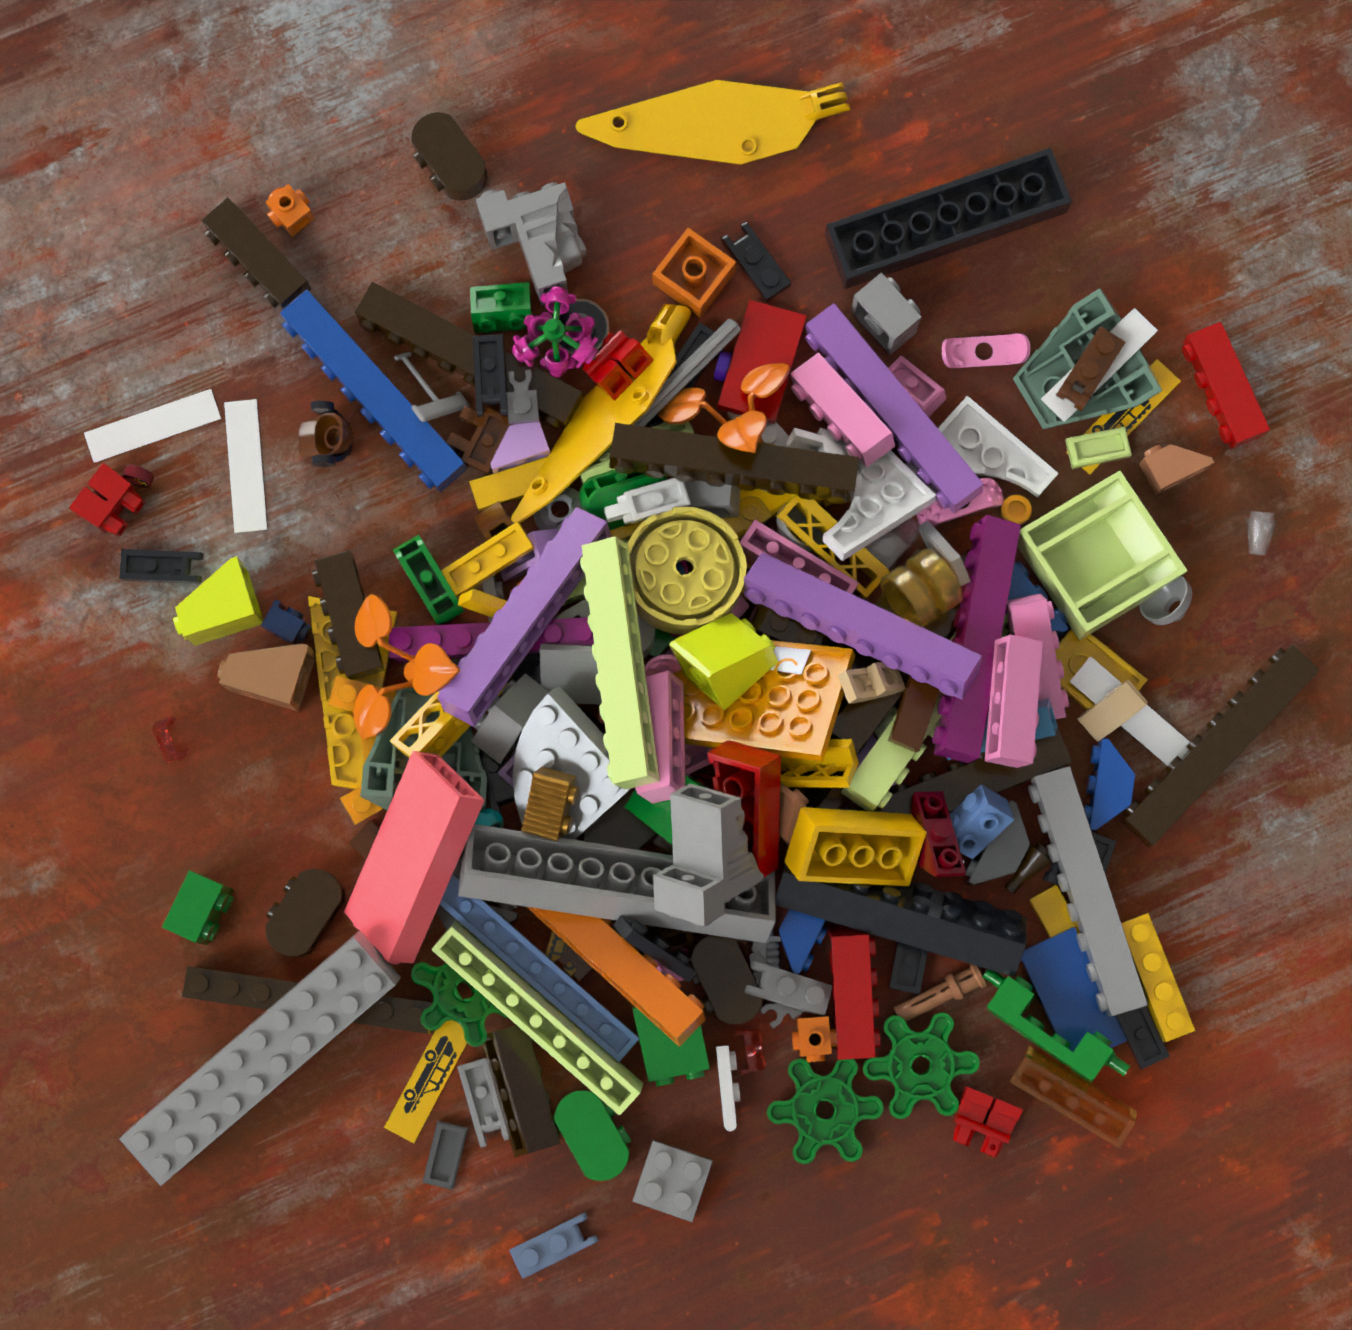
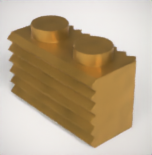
[521,767,579,842]

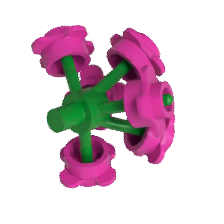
[512,286,598,377]

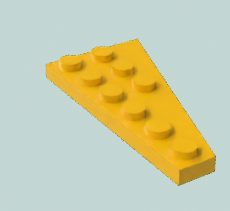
[308,596,398,790]

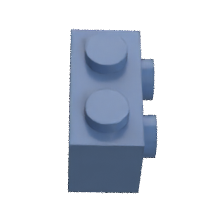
[949,784,1014,859]

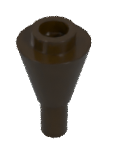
[1004,842,1053,894]

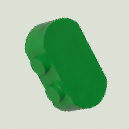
[579,469,668,530]
[392,534,465,625]
[554,1090,631,1181]

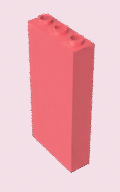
[344,751,485,965]

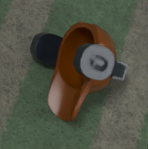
[299,400,353,468]

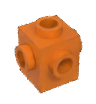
[265,184,315,237]
[792,1016,837,1062]

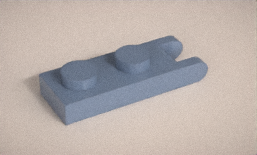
[509,1212,599,1279]

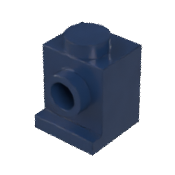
[261,599,312,645]

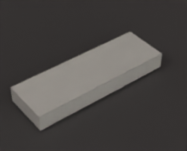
[919,521,970,586]

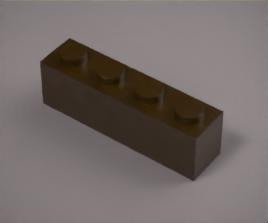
[201,197,311,310]
[312,550,385,680]
[483,1025,560,1158]

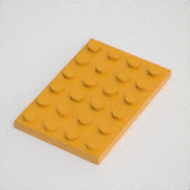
[672,635,855,762]

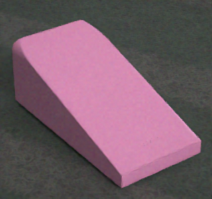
[888,356,946,417]

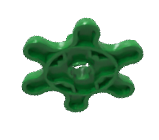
[411,962,508,1047]
[863,1012,980,1119]
[767,1059,884,1164]

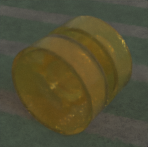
[880,549,963,628]

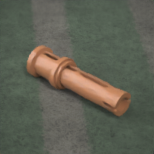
[893,964,987,1022]

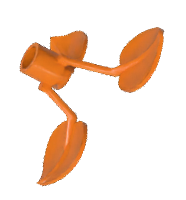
[657,363,790,453]
[353,594,460,741]

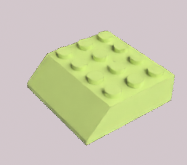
[1017,471,1188,641]

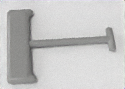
[394,352,469,422]

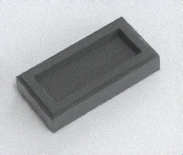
[422,1121,468,1190]

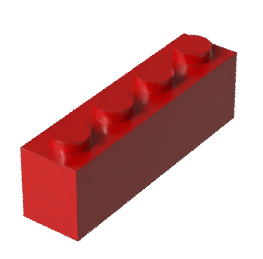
[1182,322,1270,450]

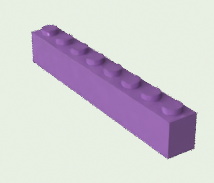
[805,303,983,514]
[437,507,611,727]
[744,552,982,700]

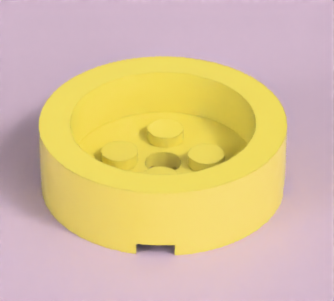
[628,507,747,635]

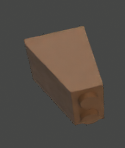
[217,644,316,712]

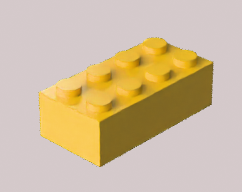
[784,807,926,886]

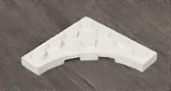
[906,396,1058,498]
[823,450,936,561]

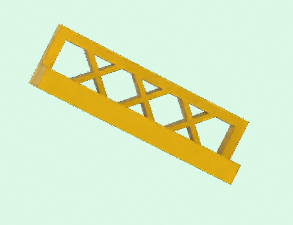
[777,494,890,599]
[390,683,508,758]
[780,739,859,788]

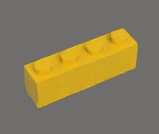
[1121,913,1195,1042]

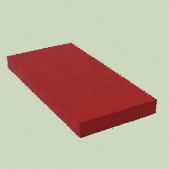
[717,300,807,425]

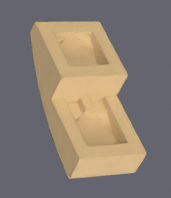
[837,662,906,704]
[1078,680,1148,742]

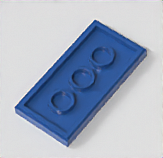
[1021,927,1127,1052]

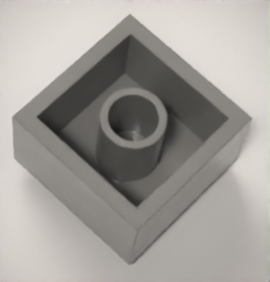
[851,272,921,356]
[471,673,549,764]
[632,1139,712,1222]

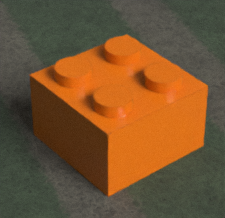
[652,228,736,318]

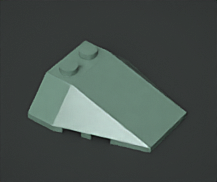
[1013,288,1163,429]
[360,688,487,810]

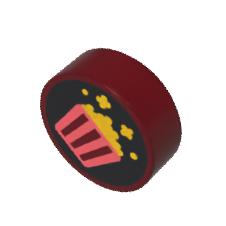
[122,465,154,488]

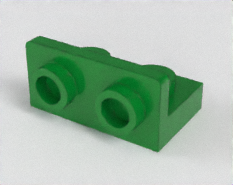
[470,282,532,333]

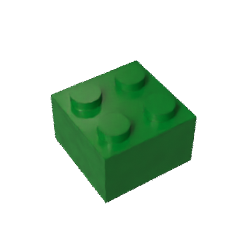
[162,870,234,945]

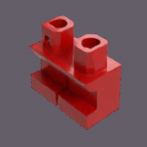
[582,330,654,401]
[69,462,146,537]
[952,1086,1023,1158]

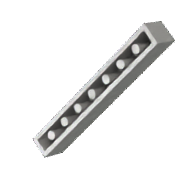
[1028,766,1148,1017]

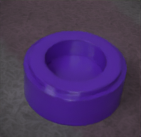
[714,350,732,382]

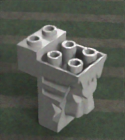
[476,182,587,306]
[653,783,763,927]

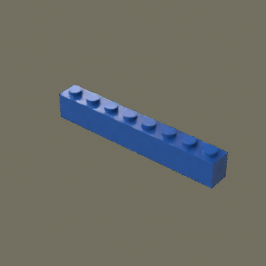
[280,290,467,493]

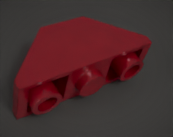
[911,791,966,877]

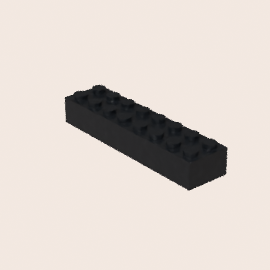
[825,148,1072,289]
[775,864,1027,977]

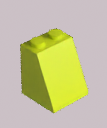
[173,556,263,646]
[669,613,778,711]

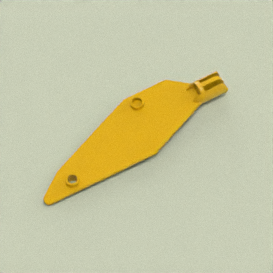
[576,80,851,165]
[511,304,691,523]

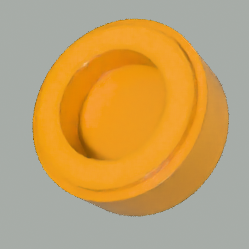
[1001,495,1032,525]

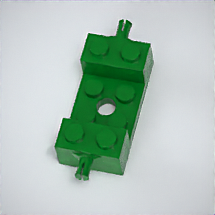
[983,969,1131,1084]

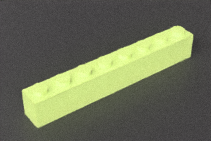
[580,536,660,790]
[841,614,1009,812]
[431,919,643,1115]

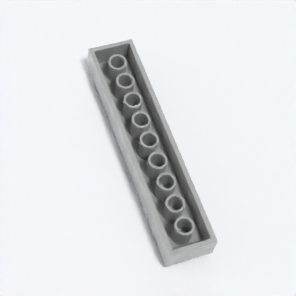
[458,824,776,943]
[119,930,401,1186]

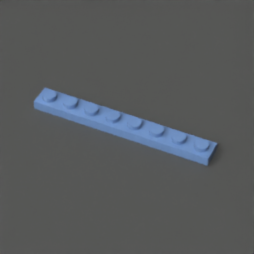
[440,874,639,1062]

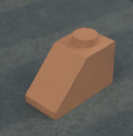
[1139,444,1214,495]

